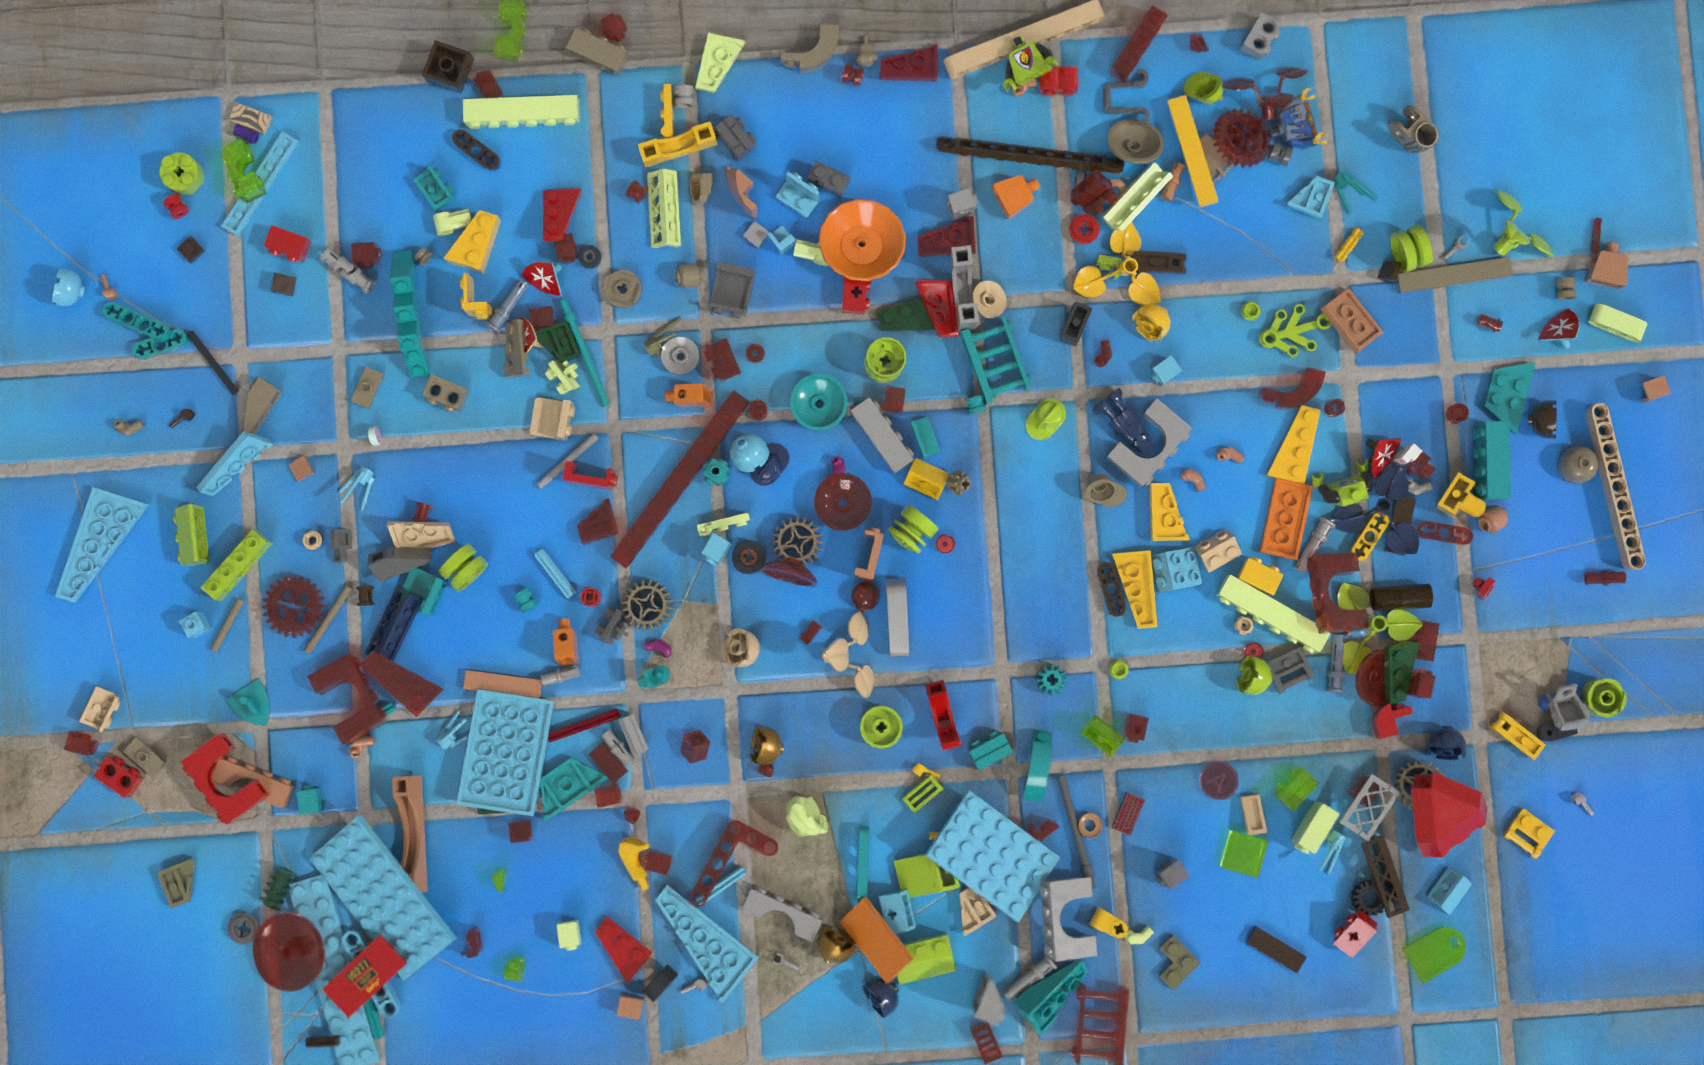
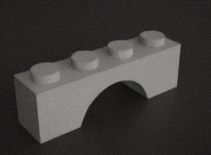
[742,886,822,942]

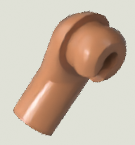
[1012,78,1038,97]
[1216,447,1245,464]
[349,736,375,758]

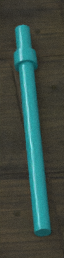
[560,299,610,407]

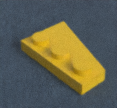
[1149,483,1190,541]

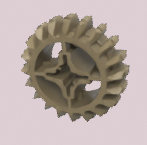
[771,516,823,568]
[621,579,674,631]
[1393,760,1444,810]

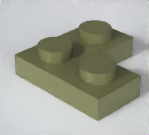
[1159,934,1201,990]

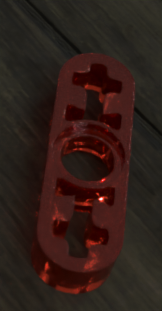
[1416,521,1473,545]

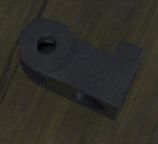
[1536,724,1578,741]

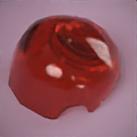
[851,580,881,611]

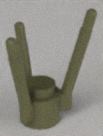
[644,317,681,357]

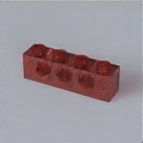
[1109,5,1168,83]

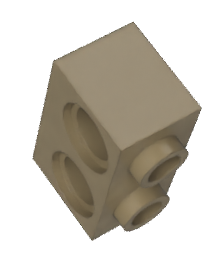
[422,374,470,413]

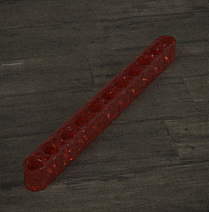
[610,390,750,569]

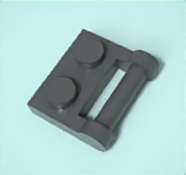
[1266,647,1314,694]

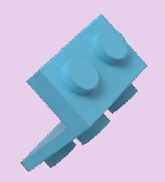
[1151,547,1202,593]

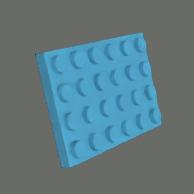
[456,689,554,816]
[925,790,1060,922]

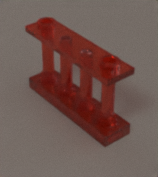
[1071,982,1129,1065]

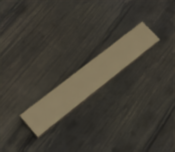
[1396,257,1513,294]

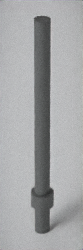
[1057,775,1096,889]

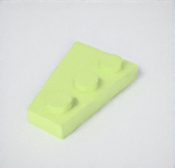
[696,33,745,93]

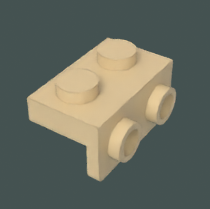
[1194,529,1242,573]
[79,685,121,732]

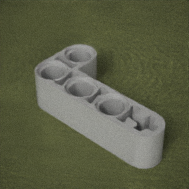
[886,578,909,657]

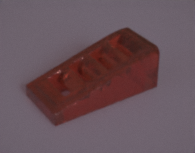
[970,1021,1003,1065]

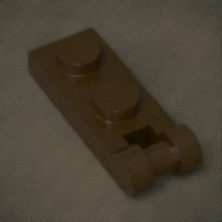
[1133,251,1187,274]

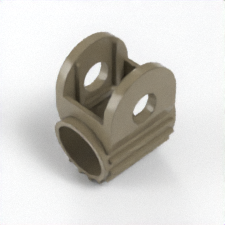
[1388,105,1439,154]

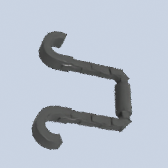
[1103,69,1150,126]

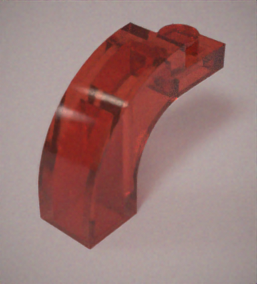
[1258,367,1326,410]

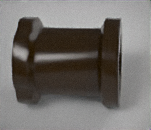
[356,586,375,606]

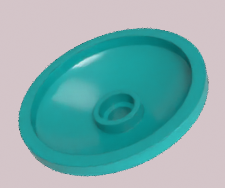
[790,374,848,431]

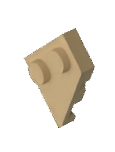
[959,887,997,936]

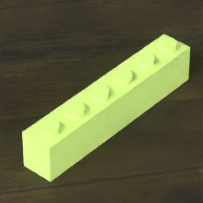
[463,95,580,129]
[1216,574,1331,654]

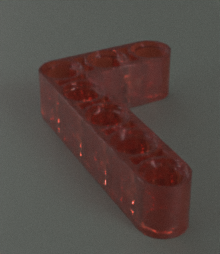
[689,820,778,908]

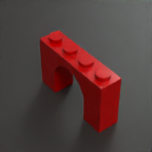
[181,733,270,825]

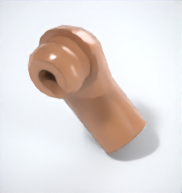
[1181,468,1206,492]

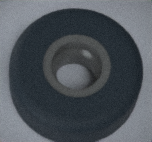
[578,245,602,269]

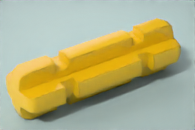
[1335,227,1364,262]

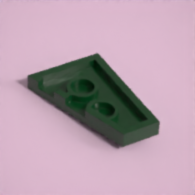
[876,297,935,331]
[1384,640,1420,704]

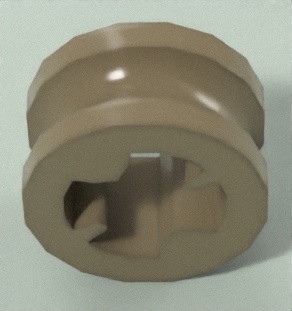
[414,247,433,266]

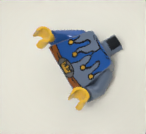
[1269,88,1327,149]

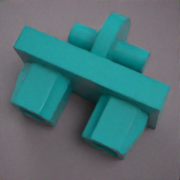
[636,665,671,689]

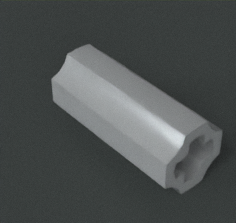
[618,714,649,756]

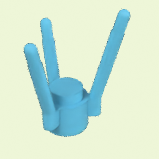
[339,465,375,511]
[436,710,469,749]
[1308,830,1346,875]

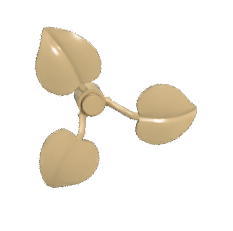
[822,610,875,699]

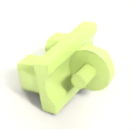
[545,360,580,395]

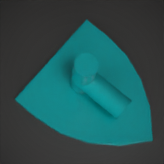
[226,678,270,726]

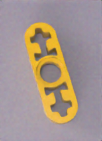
[1349,513,1389,561]

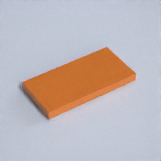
[1259,478,1313,561]
[840,897,914,984]

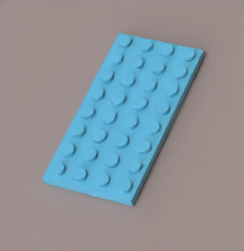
[309,814,456,981]

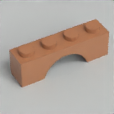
[212,755,296,808]

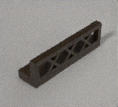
[1361,835,1410,918]

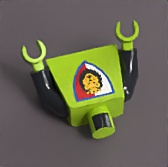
[1003,36,1059,92]
[1312,459,1374,507]

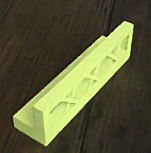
[1101,162,1173,232]
[647,169,681,248]

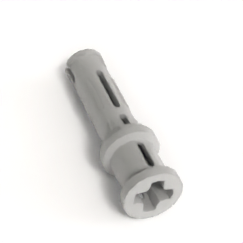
[1294,517,1336,573]
[1002,955,1057,1002]

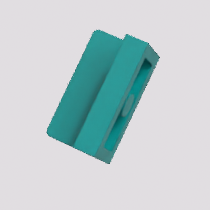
[910,416,941,459]

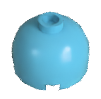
[52,267,85,307]
[730,433,769,472]

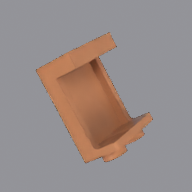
[854,527,884,581]

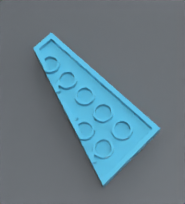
[55,487,149,603]
[655,884,759,1004]

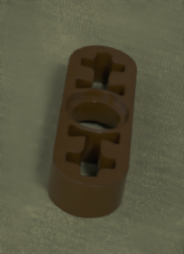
[452,130,501,171]
[1097,562,1126,617]

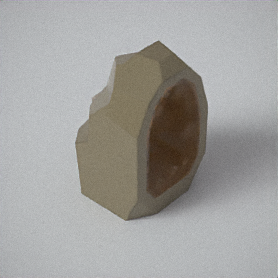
[690,173,714,205]

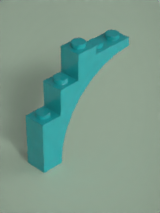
[390,250,430,378]

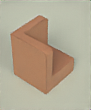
[1642,376,1671,403]
[617,994,645,1020]

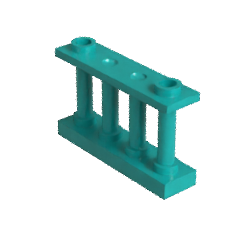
[961,316,1032,405]

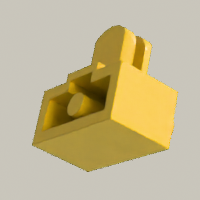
[1437,472,1486,518]

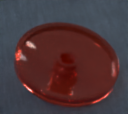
[253,912,325,992]

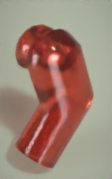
[1094,340,1112,367]

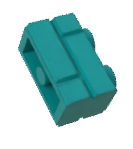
[968,730,1013,771]

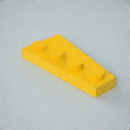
[1266,406,1320,484]
[1112,550,1158,629]

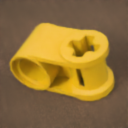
[1089,907,1128,938]

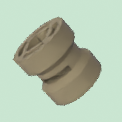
[1556,278,1577,300]

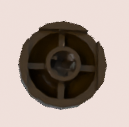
[1528,400,1557,439]

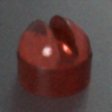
[757,764,774,778]
[623,807,640,824]

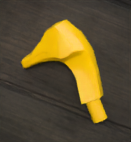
[619,836,650,890]

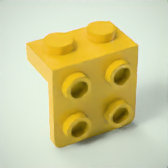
[460,273,493,320]

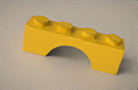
[638,121,718,168]

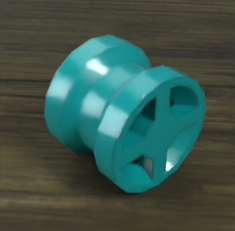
[965,395,987,415]

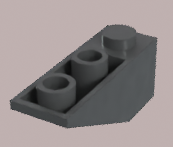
[368,547,432,582]

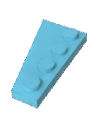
[196,431,273,496]

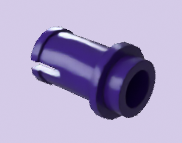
[233,124,259,144]

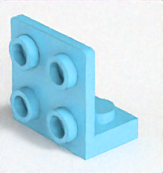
[776,171,820,219]

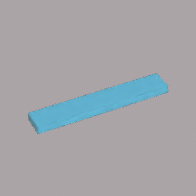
[221,131,299,237]

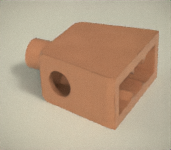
[1585,242,1628,289]

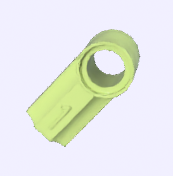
[433,209,472,235]
[793,240,829,266]

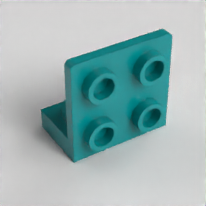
[399,568,448,616]

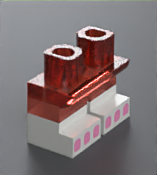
[1392,444,1436,479]

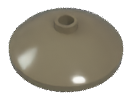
[1107,119,1164,164]

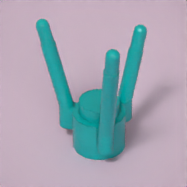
[1333,169,1378,215]

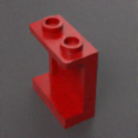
[562,461,618,491]

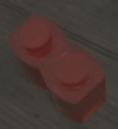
[1407,669,1436,699]

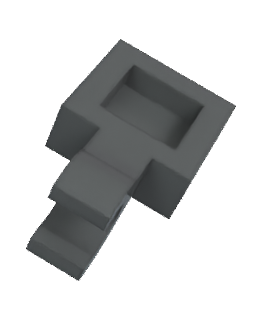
[330,529,352,563]

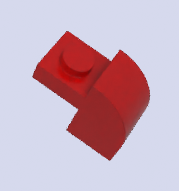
[1372,703,1413,739]

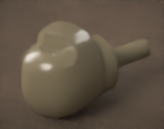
[856,35,877,67]

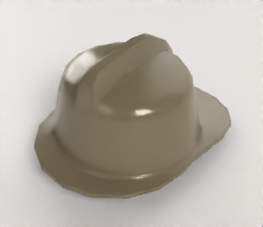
[1084,474,1127,507]

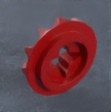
[1069,214,1100,245]

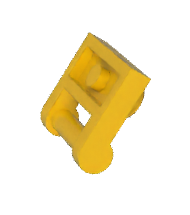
[1503,808,1555,859]

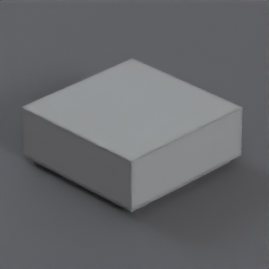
[743,221,769,248]

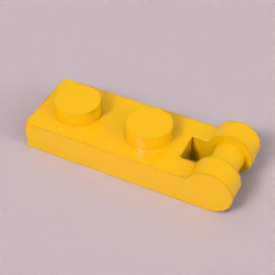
[660,84,674,139]
[1490,711,1546,760]

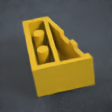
[443,210,501,274]

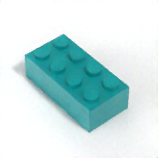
[1472,421,1511,502]

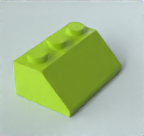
[173,504,210,566]
[897,933,956,985]

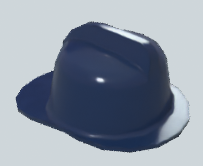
[749,443,790,486]

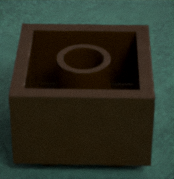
[422,40,474,94]

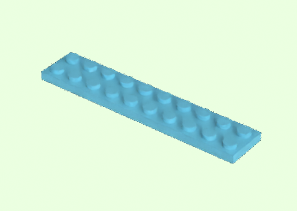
[288,874,381,1065]

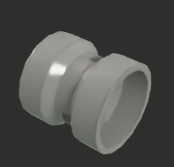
[674,85,694,108]

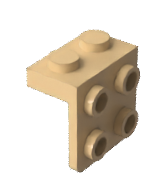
[530,398,575,441]

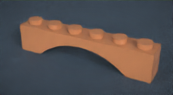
[392,775,428,893]

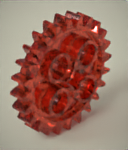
[1212,108,1272,168]
[262,575,326,638]

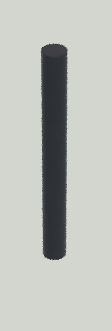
[187,331,239,395]

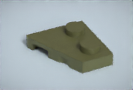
[157,858,195,909]

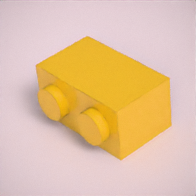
[1236,557,1283,596]

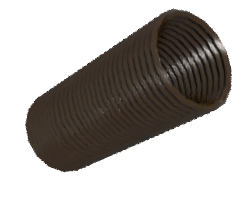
[1370,583,1433,611]

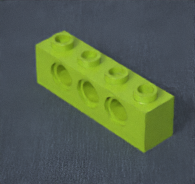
[200,529,273,601]

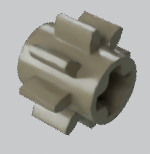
[947,471,971,495]

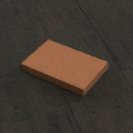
[1320,287,1383,354]

